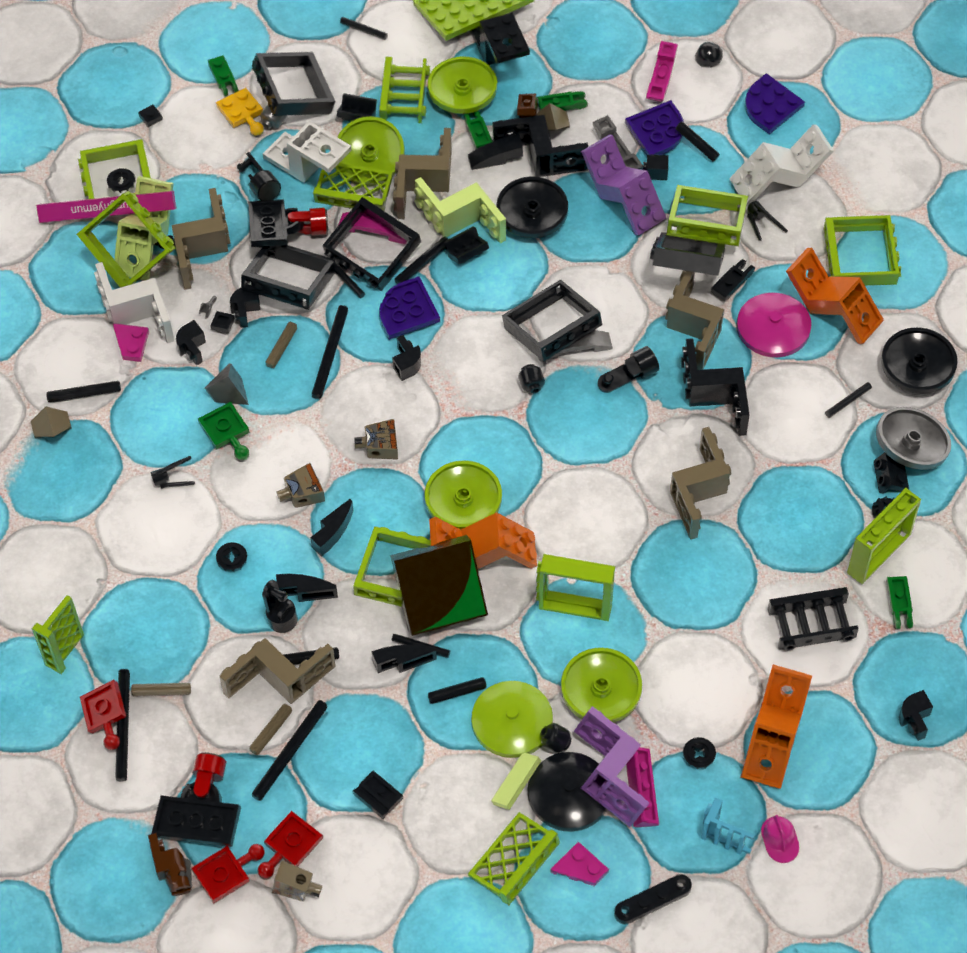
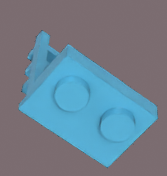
[701,798,755,855]

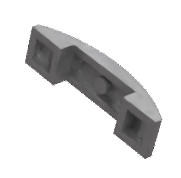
[593,115,643,169]
[539,330,613,361]

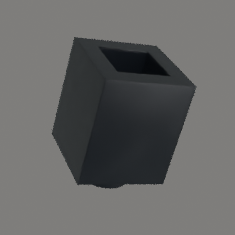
[643,155,668,180]

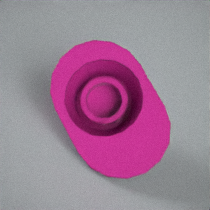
[761,815,799,863]

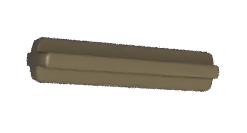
[265,322,297,368]
[131,683,191,696]
[249,704,292,755]

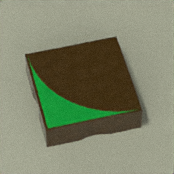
[390,535,488,636]

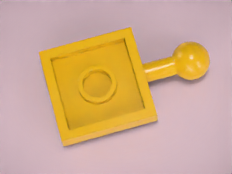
[216,88,264,136]

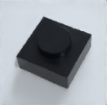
[138,104,163,127]
[210,311,235,334]

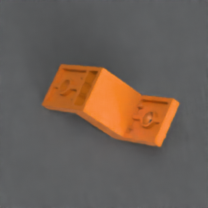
[786,248,884,344]
[429,512,537,569]
[741,664,812,789]

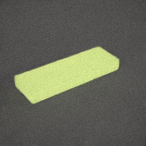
[491,753,541,810]

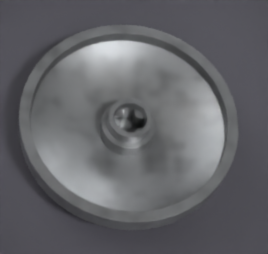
[876,407,951,470]

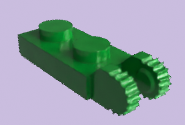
[207,55,238,96]
[537,91,588,111]
[463,110,493,149]
[886,576,913,629]

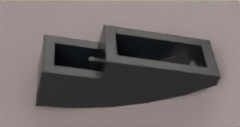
[468,134,523,170]
[310,499,354,557]
[276,574,338,602]
[371,644,437,673]

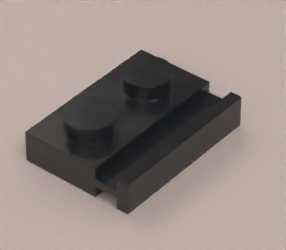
[353,770,404,819]

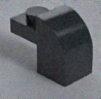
[230,288,261,328]
[176,320,206,366]
[392,335,421,381]
[899,690,933,741]

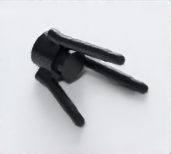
[747,201,788,241]
[150,456,195,489]

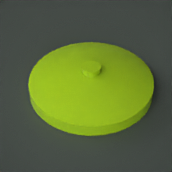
[428,56,497,114]
[337,116,405,186]
[425,460,502,530]
[561,648,642,723]
[472,681,553,758]

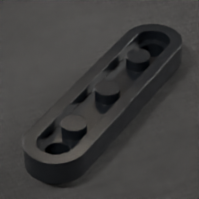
[614,874,692,924]

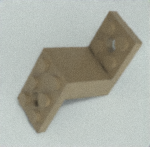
[393,128,452,219]
[171,188,231,290]
[665,271,724,370]
[670,427,732,540]
[220,638,336,704]

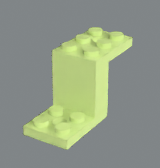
[114,176,173,280]
[414,177,506,243]

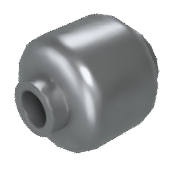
[260,105,286,129]

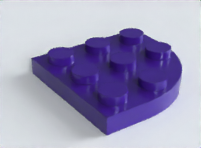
[745,73,805,135]
[625,100,684,155]
[379,276,440,340]

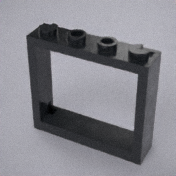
[252,52,336,116]
[322,197,421,291]
[650,232,726,276]
[241,245,335,310]
[502,279,603,362]

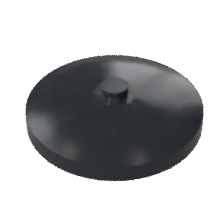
[497,176,568,238]
[881,327,958,394]
[528,752,607,831]

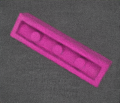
[626,747,659,827]

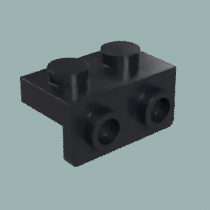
[337,93,377,121]
[444,226,489,264]
[874,452,909,494]

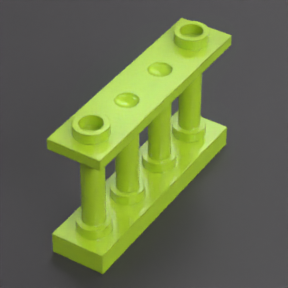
[379,57,430,123]

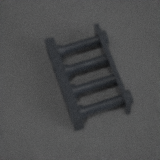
[768,587,859,651]

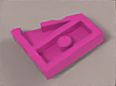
[113,324,149,362]
[550,842,609,886]

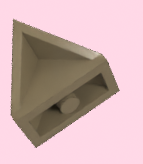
[537,103,570,130]
[30,406,72,438]

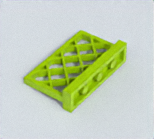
[313,163,393,211]
[32,595,84,674]
[468,812,560,905]

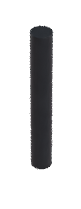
[340,17,388,40]
[334,263,365,298]
[825,382,872,418]
[392,633,450,658]

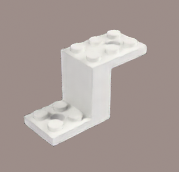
[263,121,351,183]
[729,124,834,206]
[94,262,174,343]

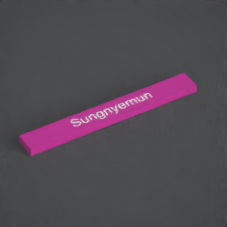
[36,191,177,223]

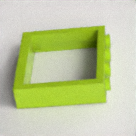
[78,139,151,199]
[667,185,748,247]
[76,191,176,288]
[824,215,901,286]
[847,488,921,584]
[353,526,431,607]
[536,554,615,621]

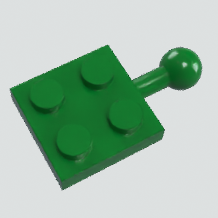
[198,402,250,460]

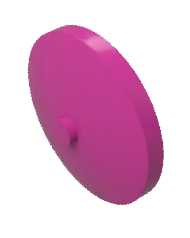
[737,293,811,358]

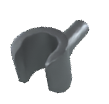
[199,296,217,317]

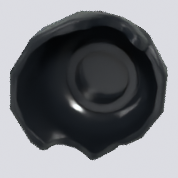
[695,42,723,67]

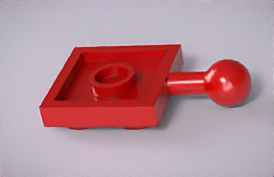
[80,680,126,750]
[258,811,323,879]
[191,844,265,904]

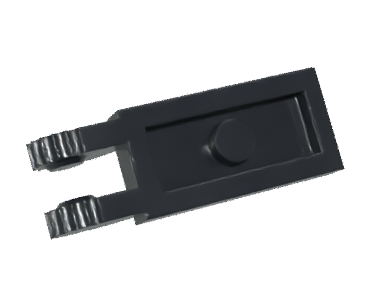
[711,259,755,301]

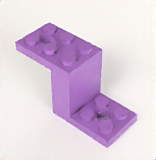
[581,135,666,235]
[574,706,649,827]

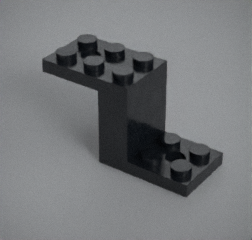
[470,13,530,65]
[492,115,589,177]
[681,339,750,436]

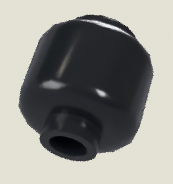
[518,364,545,393]
[540,723,572,753]

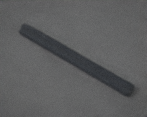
[312,305,348,399]
[115,669,130,782]
[252,700,327,801]

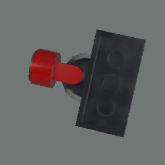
[248,199,328,248]
[151,752,241,847]

